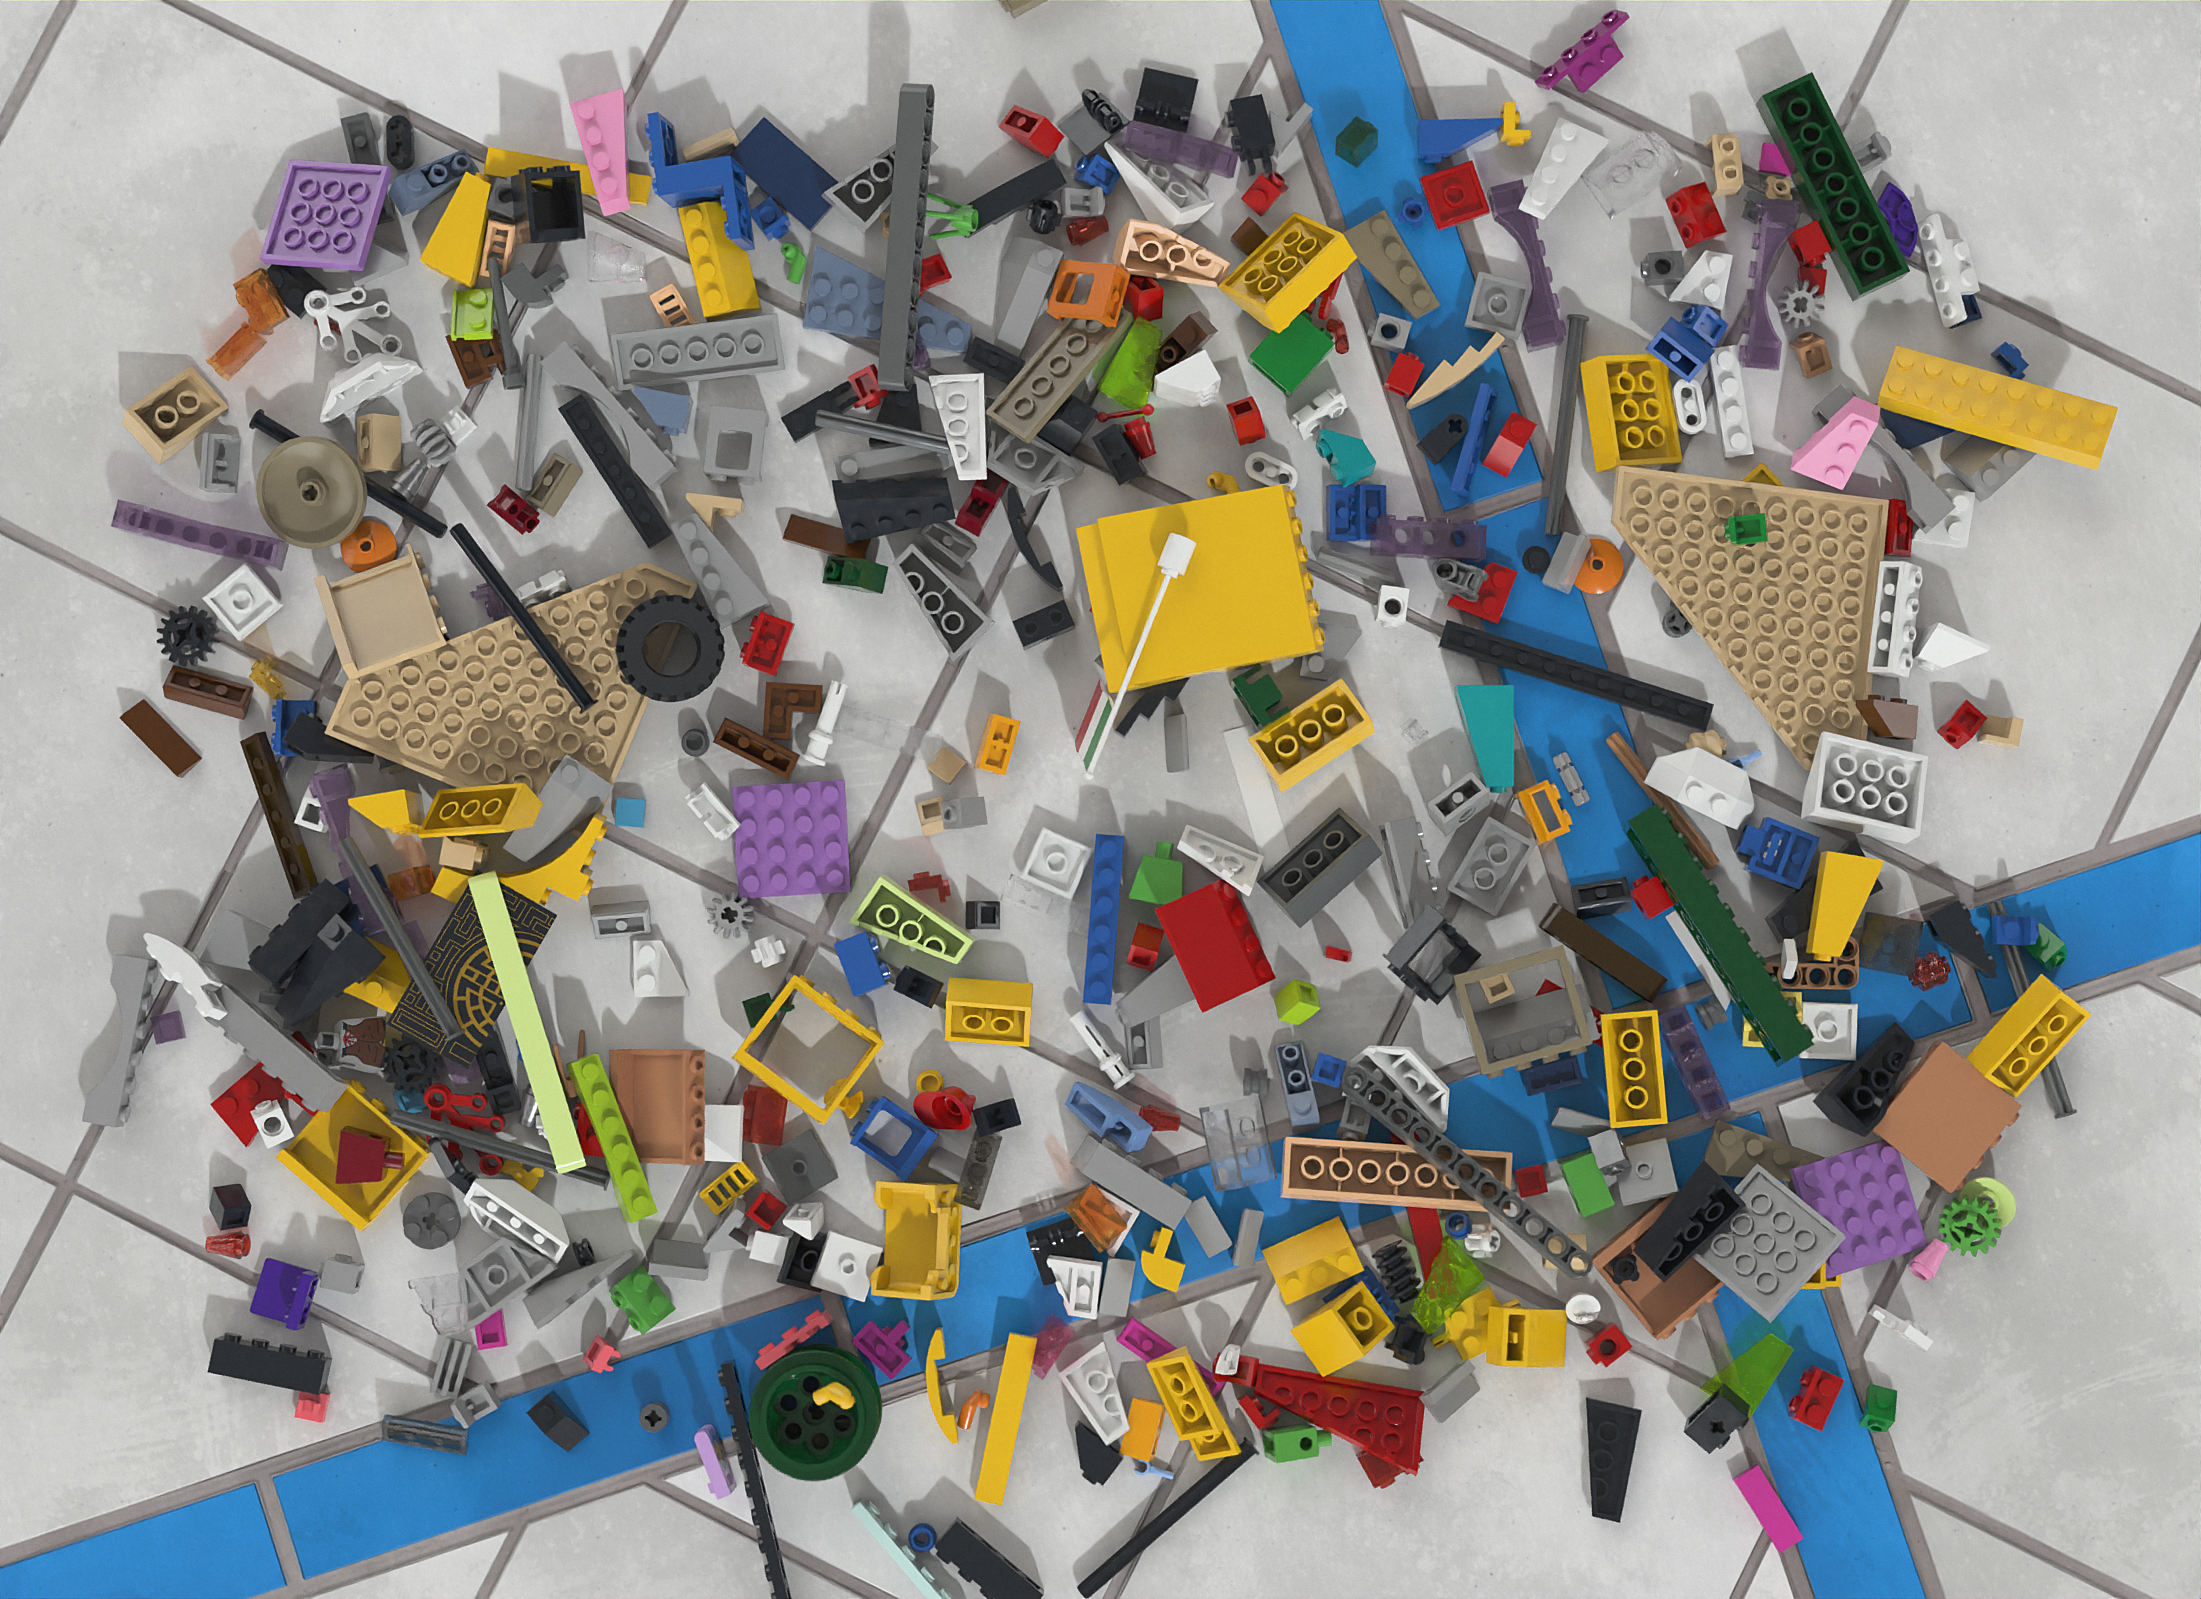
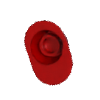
[913,1086,976,1130]

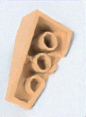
[1112,219,1230,287]

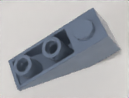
[388,149,480,216]
[1274,1040,1320,1135]

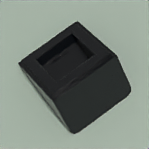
[966,901,1000,929]

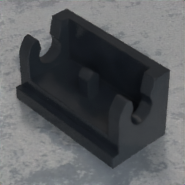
[1092,423,1148,486]

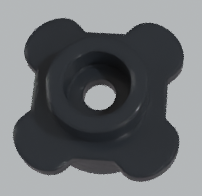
[1609,1254,1640,1284]

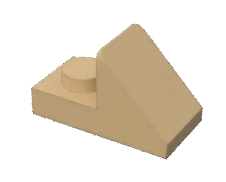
[686,493,745,532]

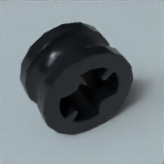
[572,1238,595,1266]

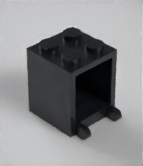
[510,165,586,244]

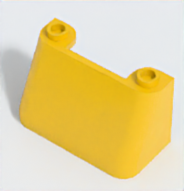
[870,1181,962,1300]

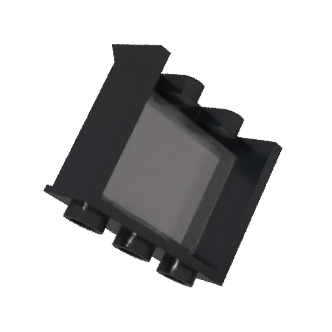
[1382,903,1482,1005]

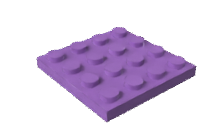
[260,160,393,271]
[732,780,851,899]
[1789,1140,1928,1279]

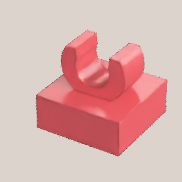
[583,1335,621,1373]
[294,1391,330,1423]

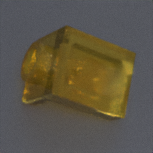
[248,656,287,700]

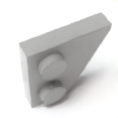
[1299,623,1362,682]

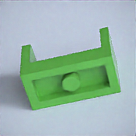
[1558,1151,1615,1218]

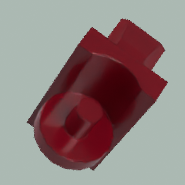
[487,484,540,535]

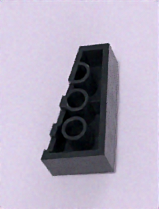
[1765,839,1883,943]

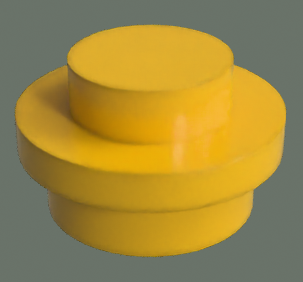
[916,1070,944,1093]

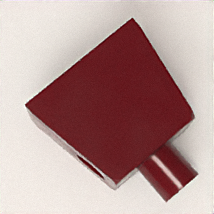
[335,1126,405,1184]

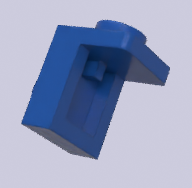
[1990,341,2029,380]

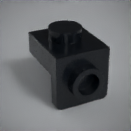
[893,965,944,1009]
[972,1098,1021,1137]

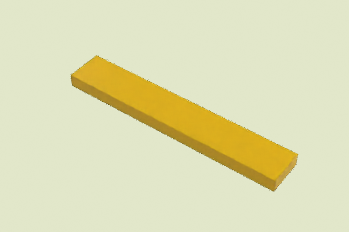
[483,147,653,206]
[974,1332,1038,1506]

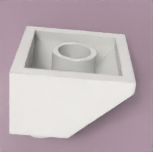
[1912,623,1990,672]
[705,1104,743,1162]

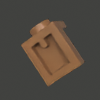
[1789,332,1833,379]

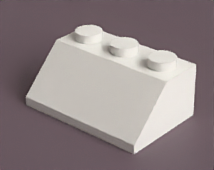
[1153,349,1221,407]

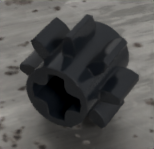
[1026,199,1062,234]

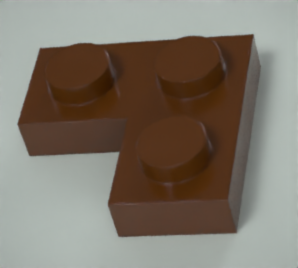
[763,682,823,740]

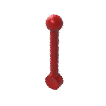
[1097,404,1154,423]

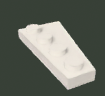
[1518,117,1609,220]
[928,373,987,480]

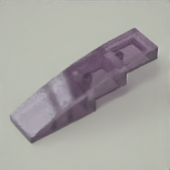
[1122,120,1239,179]

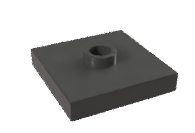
[761,1129,839,1206]

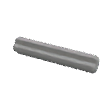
[1316,547,1397,586]

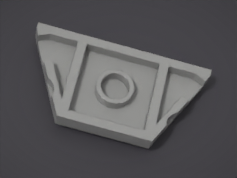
[987,420,1085,496]
[459,1235,558,1330]

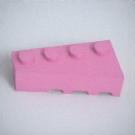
[569,88,631,216]

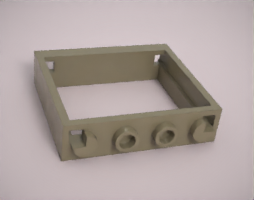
[1452,945,1592,1079]

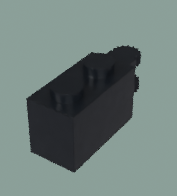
[1224,94,1276,176]

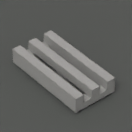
[430,1337,474,1400]

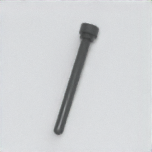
[487,257,526,390]

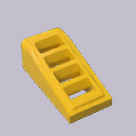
[699,1158,760,1216]

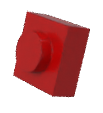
[1513,1164,1548,1198]

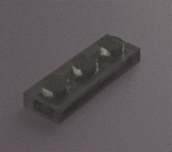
[953,1127,1003,1211]
[382,1414,469,1455]

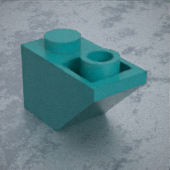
[1316,429,1377,488]

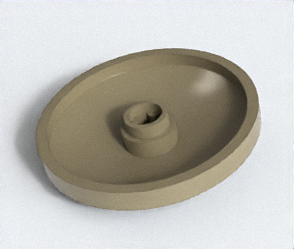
[256,436,367,549]

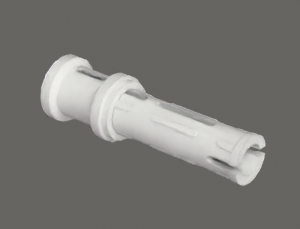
[801,680,848,767]
[1069,1010,1136,1090]

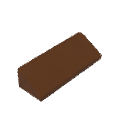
[782,514,871,559]
[162,665,254,720]
[119,699,203,778]
[713,717,800,780]

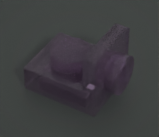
[470,583,509,621]

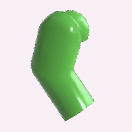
[781,242,807,284]

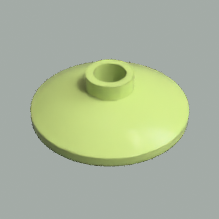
[1959,1177,2016,1229]

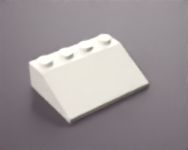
[1801,731,1928,844]

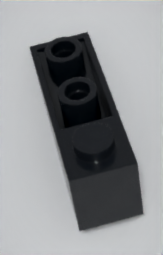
[282,711,375,764]
[1922,900,1997,978]

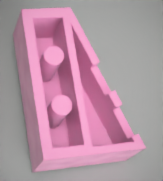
[1791,396,1880,490]

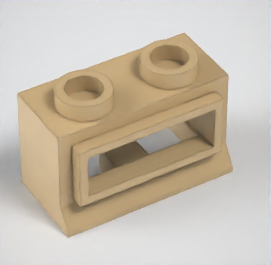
[1706,133,1744,197]
[439,835,491,870]

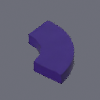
[1877,182,1918,258]

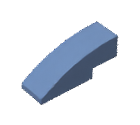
[1065,1081,1153,1153]

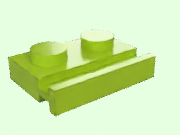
[450,288,495,341]

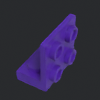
[250,1258,319,1331]

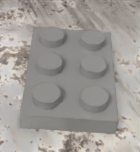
[1446,816,1537,917]

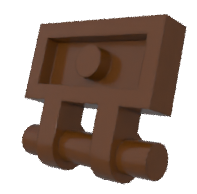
[445,328,506,389]

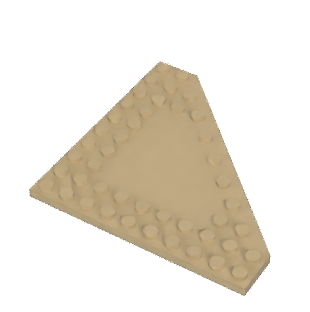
[1611,465,1889,771]
[325,562,698,838]

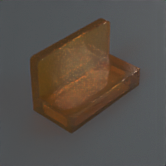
[1065,1183,1128,1253]

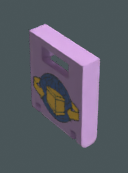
[694,1424,737,1500]

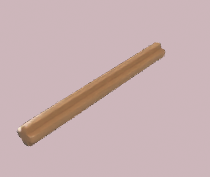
[1606,732,1720,870]

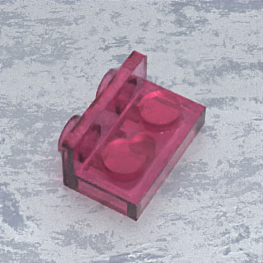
[1031,1314,1075,1380]

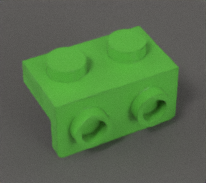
[609,1265,676,1335]

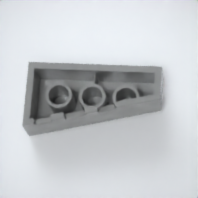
[1070,1134,1192,1230]

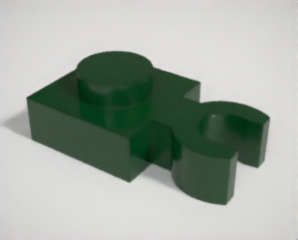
[742,992,795,1029]

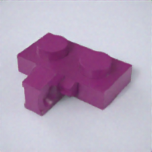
[851,1319,912,1380]

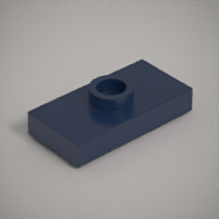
[1521,1055,1583,1096]

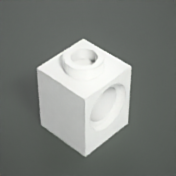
[1375,585,1410,628]
[250,1099,294,1149]
[746,1229,792,1266]

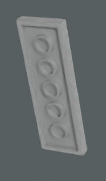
[610,314,785,391]

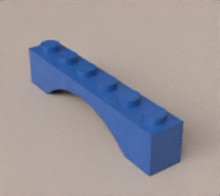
[1083,834,1124,1005]

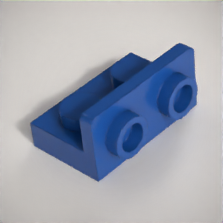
[271,699,317,757]

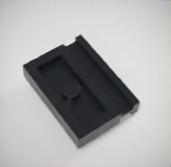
[257,264,327,319]

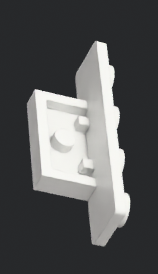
[1917,214,1980,328]

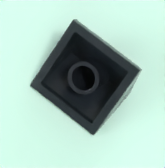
[776,1231,827,1293]

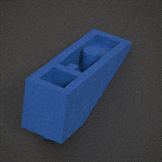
[1417,118,1503,164]

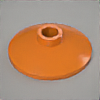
[341,520,397,573]
[1574,538,1623,594]

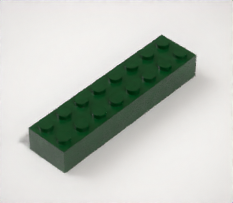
[1756,72,1910,302]

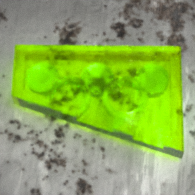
[1097,316,1163,417]
[1410,1235,1485,1334]
[1700,1333,1794,1419]

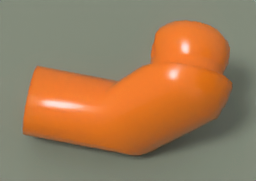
[957,1390,991,1429]

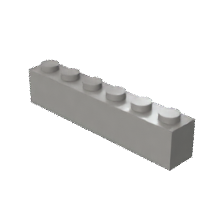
[204,981,349,1113]

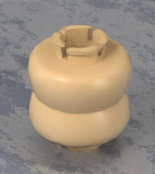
[1684,730,1727,759]

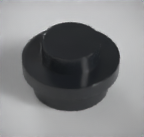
[1522,546,1550,574]

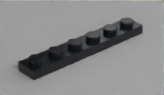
[558,394,673,549]

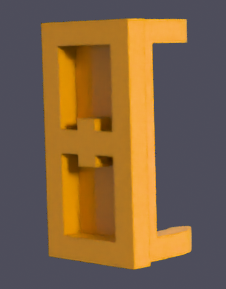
[973,714,1021,775]
[1119,1397,1166,1462]

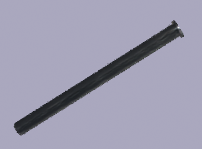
[249,409,448,538]
[450,523,599,715]
[1077,1436,1260,1599]

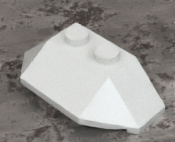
[319,352,424,429]
[1644,747,1755,832]
[1350,1045,1449,1142]
[463,1179,570,1264]

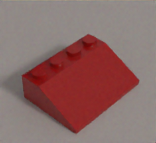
[1154,879,1276,1013]

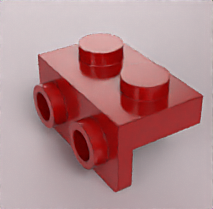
[1666,182,1727,249]
[740,611,795,677]

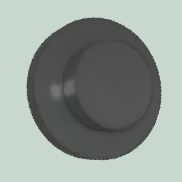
[681,729,710,757]

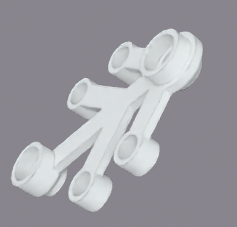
[304,287,403,366]

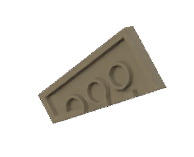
[1342,210,1440,320]
[1702,1120,1825,1182]

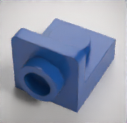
[1073,153,1121,195]
[750,196,791,241]
[1680,305,1729,348]
[1992,915,2039,946]

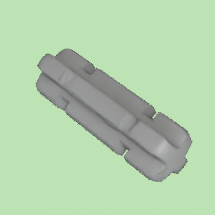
[1553,752,1590,806]

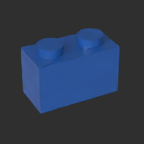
[1646,316,1715,383]

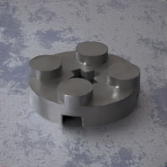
[402,1192,461,1250]

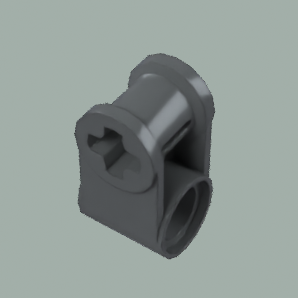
[1432,557,1489,602]

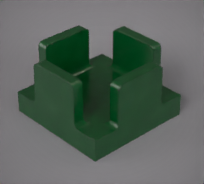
[1230,663,1290,731]

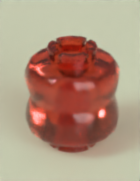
[1906,952,1951,992]

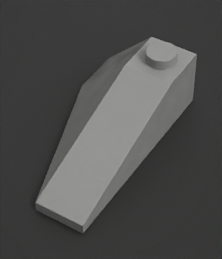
[994,236,1064,358]
[833,445,950,483]
[522,1249,637,1329]

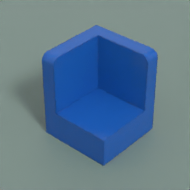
[1310,1052,1347,1088]

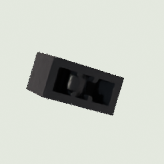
[1012,600,1075,650]
[1684,1383,1750,1454]

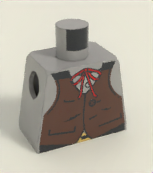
[317,1016,386,1074]

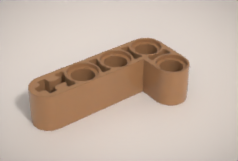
[1764,937,1859,990]

